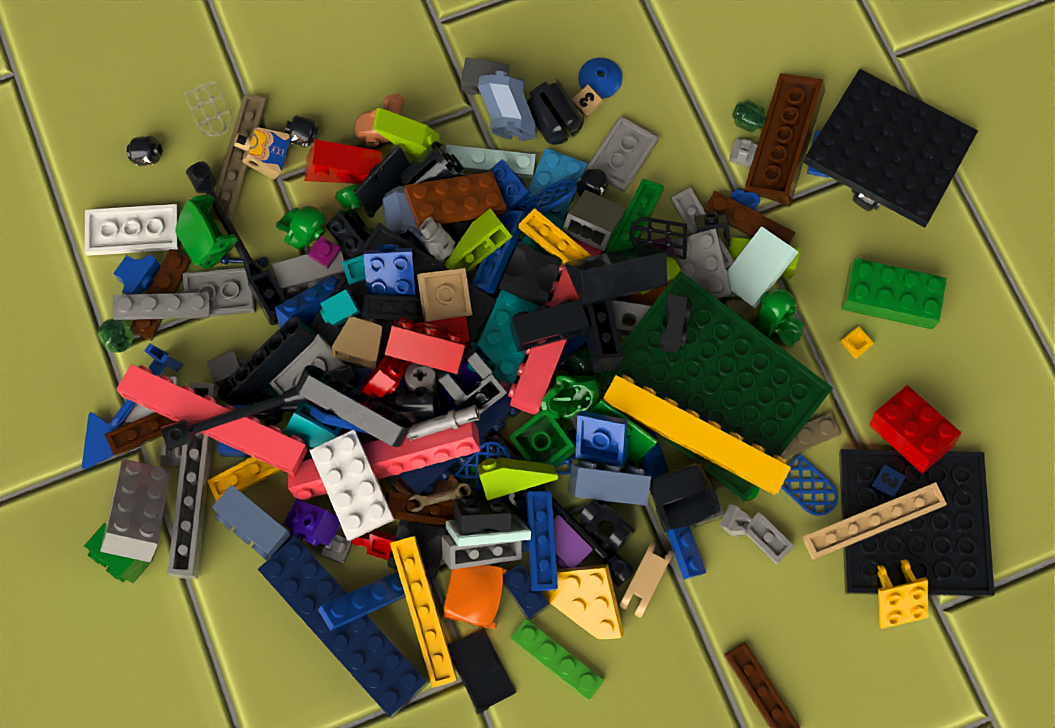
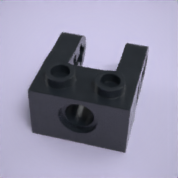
[435,342,512,414]
[580,499,636,553]

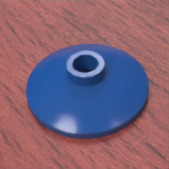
[578,58,622,99]

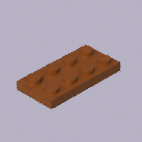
[404,172,507,228]

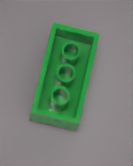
[841,258,947,329]

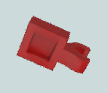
[351,529,396,560]

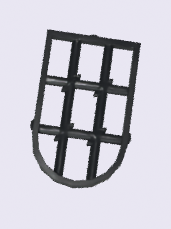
[629,217,687,260]

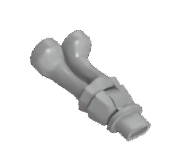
[419,217,479,279]

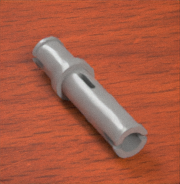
[407,405,480,441]

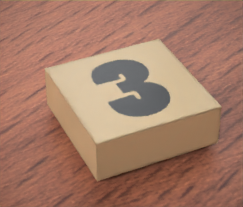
[572,85,603,117]

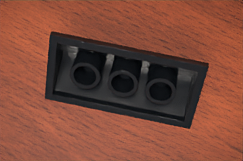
[565,244,668,306]

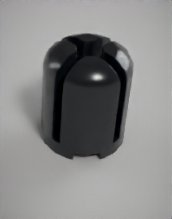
[527,79,584,145]
[400,141,466,187]

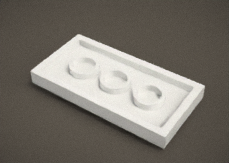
[84,204,179,256]
[309,430,395,541]

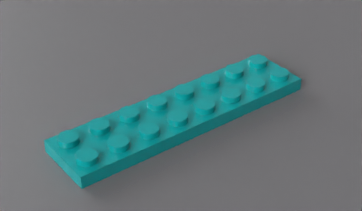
[467,212,574,387]

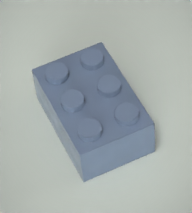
[568,459,651,506]
[212,485,293,560]

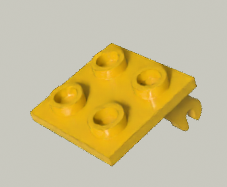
[877,559,928,629]

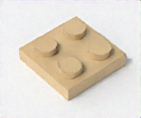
[417,268,472,322]

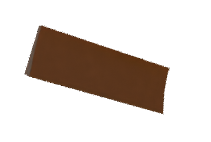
[744,73,825,207]

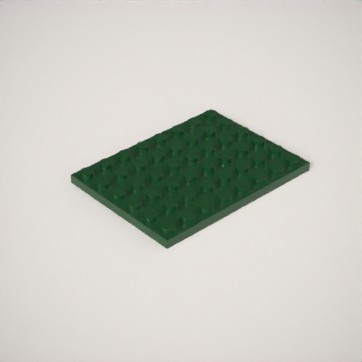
[595,271,833,502]

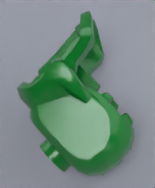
[276,206,326,250]
[757,288,803,347]
[541,373,601,419]

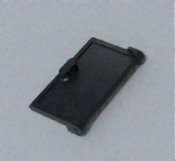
[353,145,411,219]
[447,628,517,715]

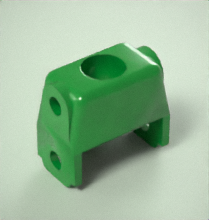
[175,194,239,269]

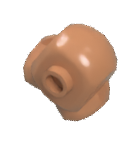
[354,93,405,146]

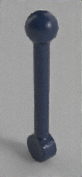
[220,256,269,267]

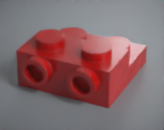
[359,355,407,398]

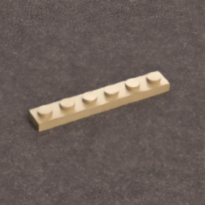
[802,482,947,560]

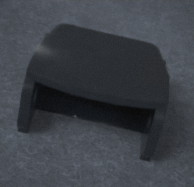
[649,463,721,533]

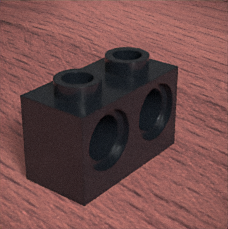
[326,210,372,259]

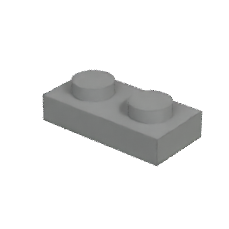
[744,512,794,564]

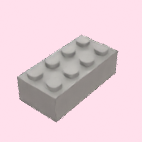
[100,458,171,562]

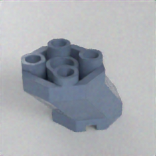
[478,71,537,141]
[383,186,429,255]

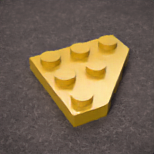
[541,564,624,639]

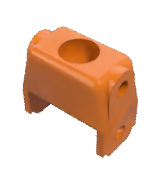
[443,565,508,630]

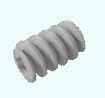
[405,363,438,392]

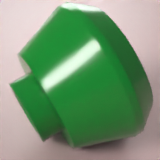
[335,183,362,210]

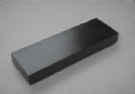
[361,294,424,322]

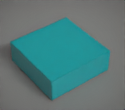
[342,255,366,285]

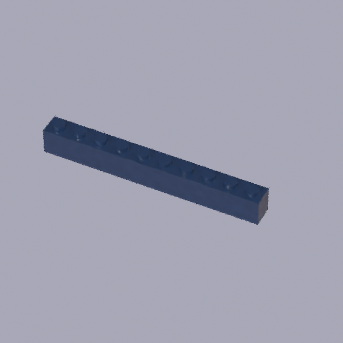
[398,335,588,496]

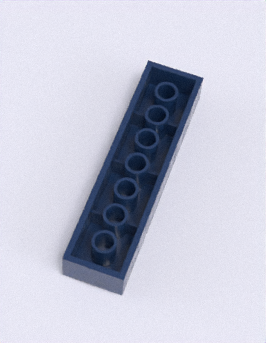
[257,536,429,719]

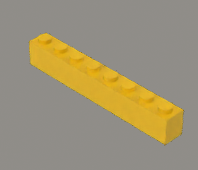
[603,375,791,495]

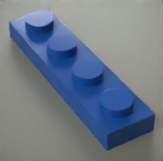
[471,210,527,293]
[526,491,558,591]
[318,572,406,630]

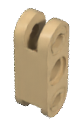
[619,542,673,618]

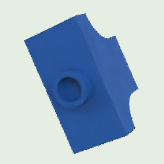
[113,254,161,295]

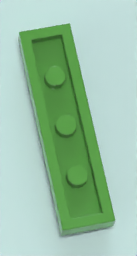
[511,619,604,701]

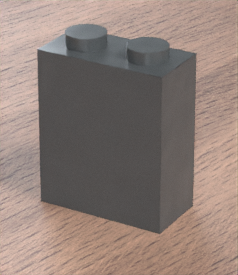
[562,190,627,251]

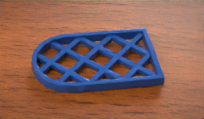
[517,179,577,215]
[453,441,510,498]
[781,454,838,516]

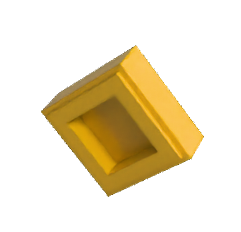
[840,326,874,359]

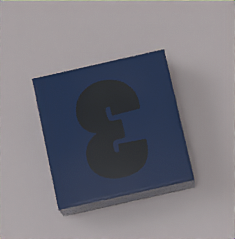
[871,464,906,498]

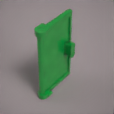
[589,398,658,466]

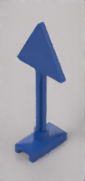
[82,344,183,469]

